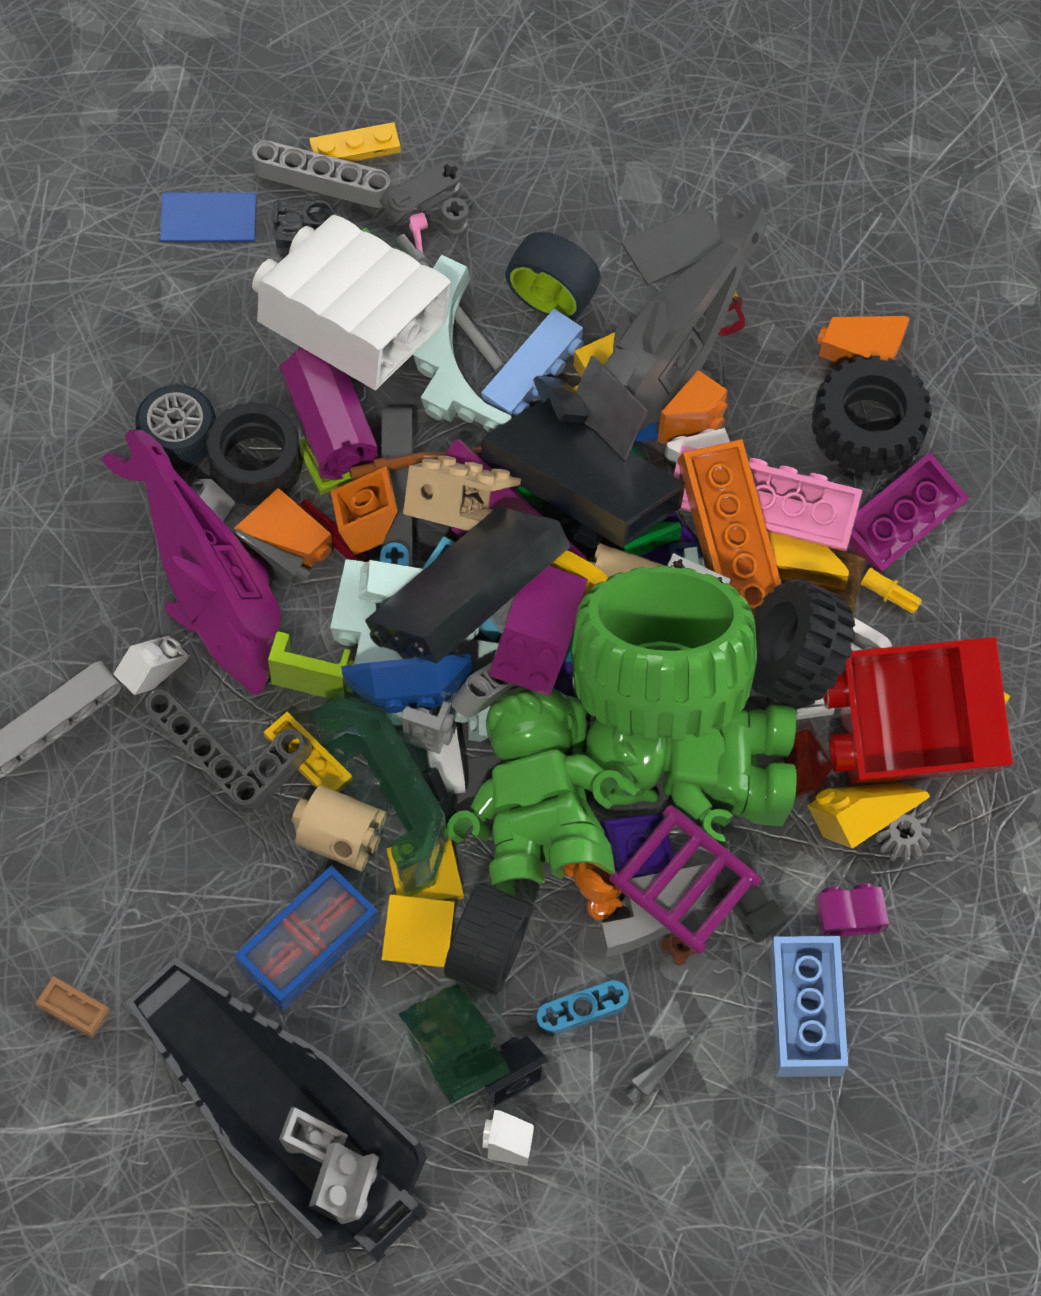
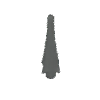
[234,529,311,582]
[624,1037,692,1106]

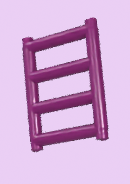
[609,805,762,954]

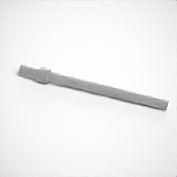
[395,234,505,372]

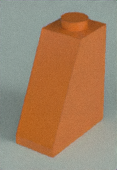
[817,316,910,364]
[234,488,332,567]

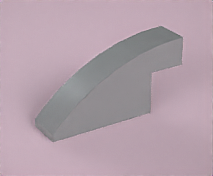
[600,863,716,958]

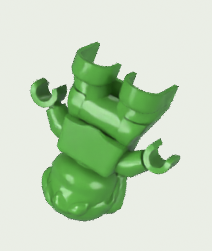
[447,687,636,896]
[585,703,797,847]

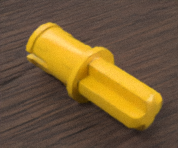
[860,567,922,613]

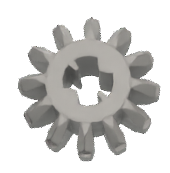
[875,809,931,863]

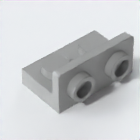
[402,701,455,754]
[309,1142,379,1224]

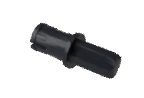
[420,767,456,831]

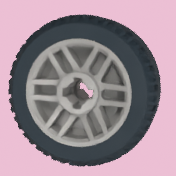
[135,384,216,468]

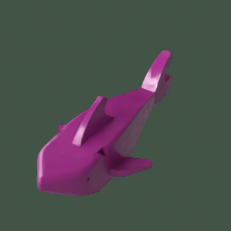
[101,429,281,695]

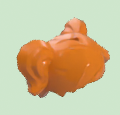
[563,863,623,922]

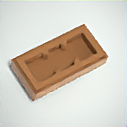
[35,976,111,1039]

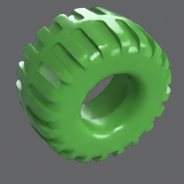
[570,565,757,741]

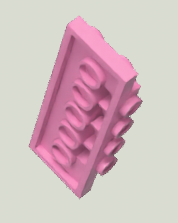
[673,445,863,552]

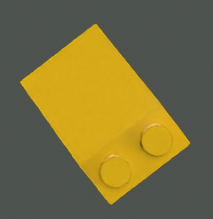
[807,782,930,849]

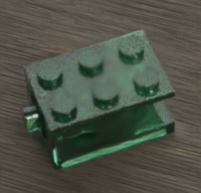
[398,984,511,1104]

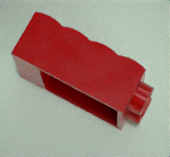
[823,637,1013,786]

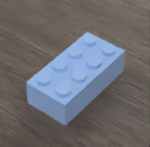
[770,936,848,1077]

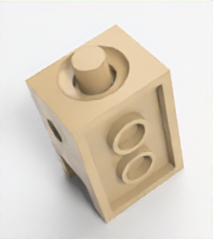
[403,456,521,531]

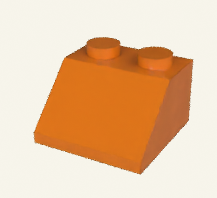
[657,370,728,444]
[331,466,398,555]

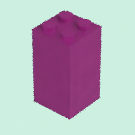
[488,566,588,696]

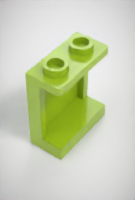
[268,631,355,702]

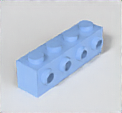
[481,309,584,419]

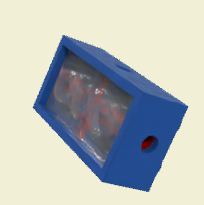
[235,865,378,1012]

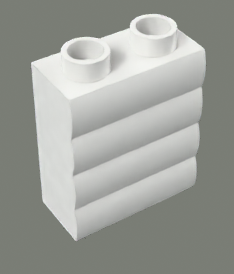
[252,215,451,391]

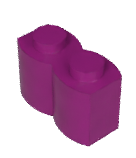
[815,883,889,938]

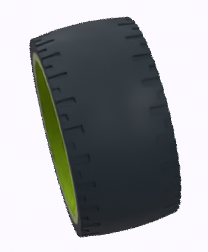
[505,232,601,320]

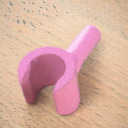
[409,212,428,253]

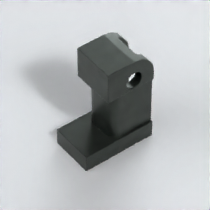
[714,852,788,943]

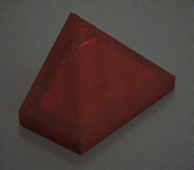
[784,729,832,798]

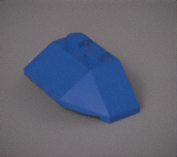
[341,654,474,713]

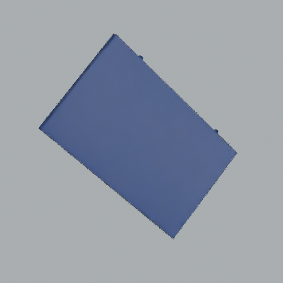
[160,192,256,242]

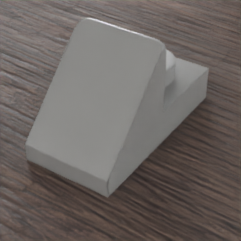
[279,1107,348,1163]

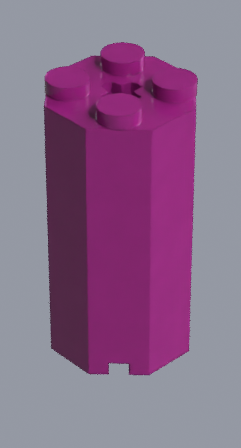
[279,346,378,481]

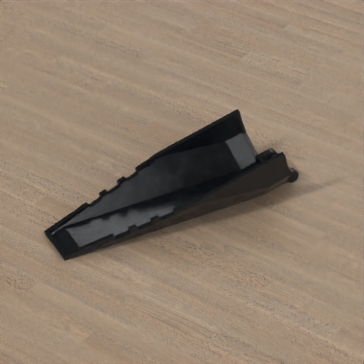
[125,957,427,1263]

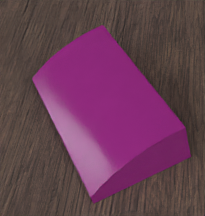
[848,452,969,573]

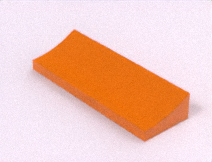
[677,439,781,616]

